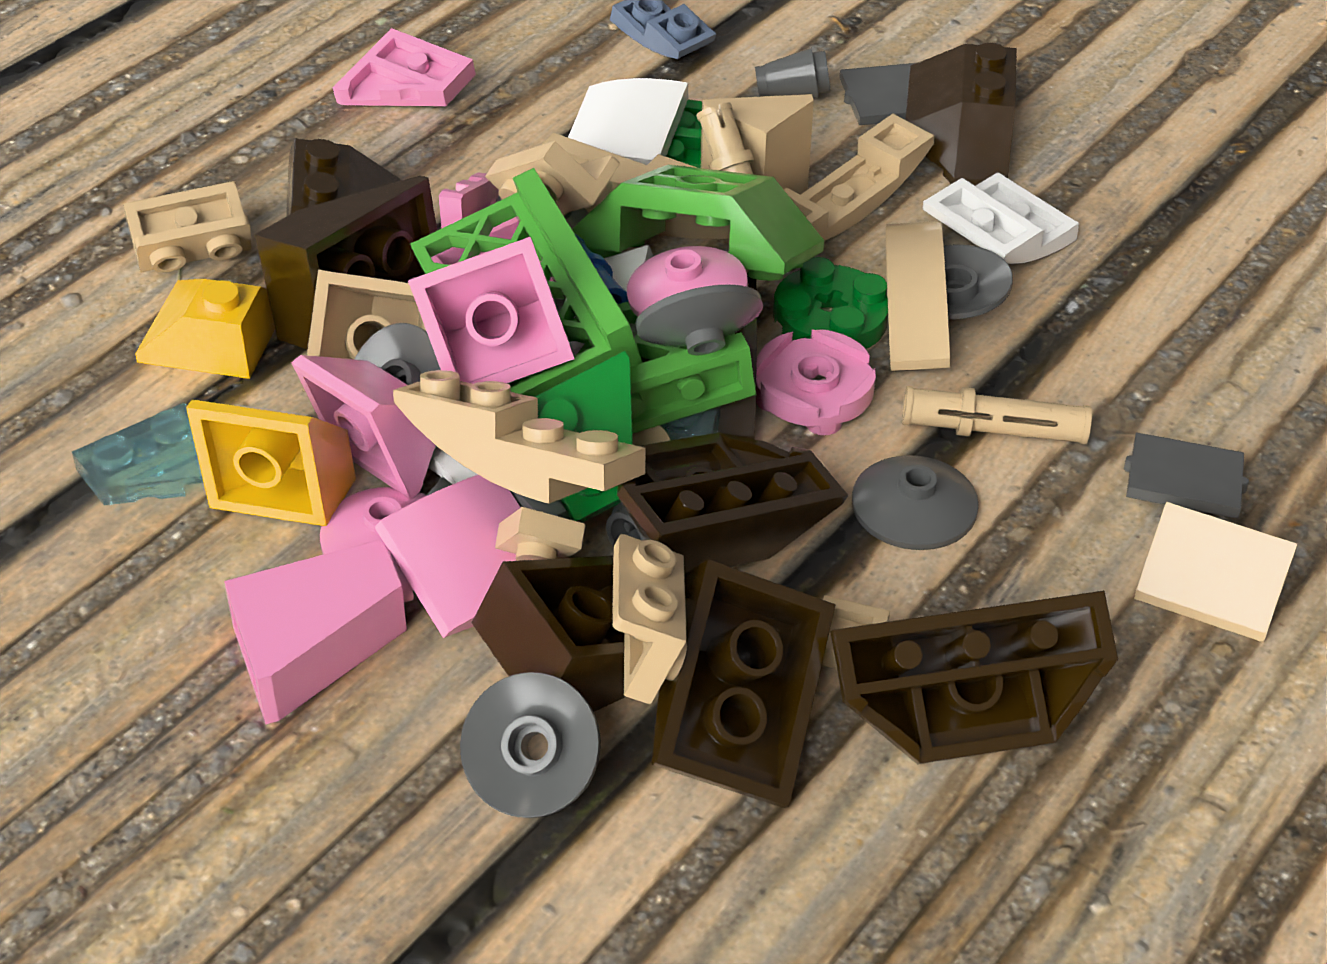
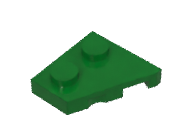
[535,351,633,523]

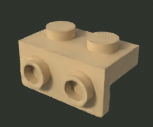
[485,141,620,216]
[123,181,252,273]
[613,534,687,705]

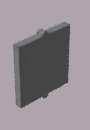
[839,63,916,126]
[1124,432,1249,519]

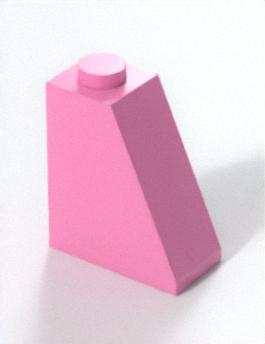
[224,539,414,724]

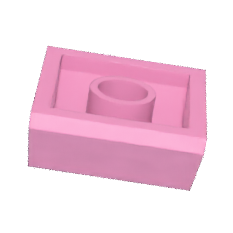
[408,237,575,384]
[291,355,435,499]

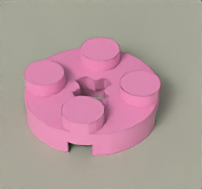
[756,330,876,435]

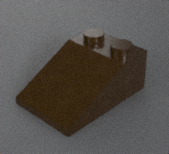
[255,175,437,349]
[472,556,626,712]
[652,559,836,808]

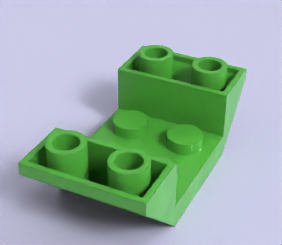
[572,164,824,281]

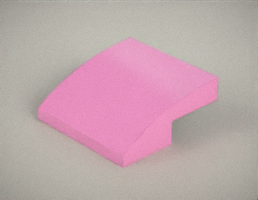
[374,475,521,638]

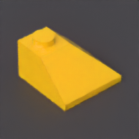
[135,279,275,379]
[186,400,356,526]

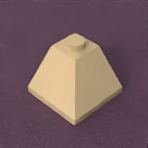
[302,270,426,392]

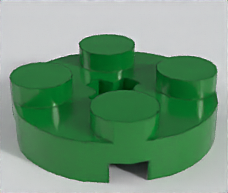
[773,257,888,349]

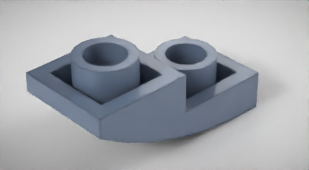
[610,0,716,59]

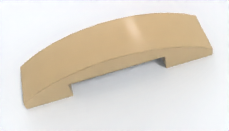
[784,114,934,241]
[886,221,951,371]

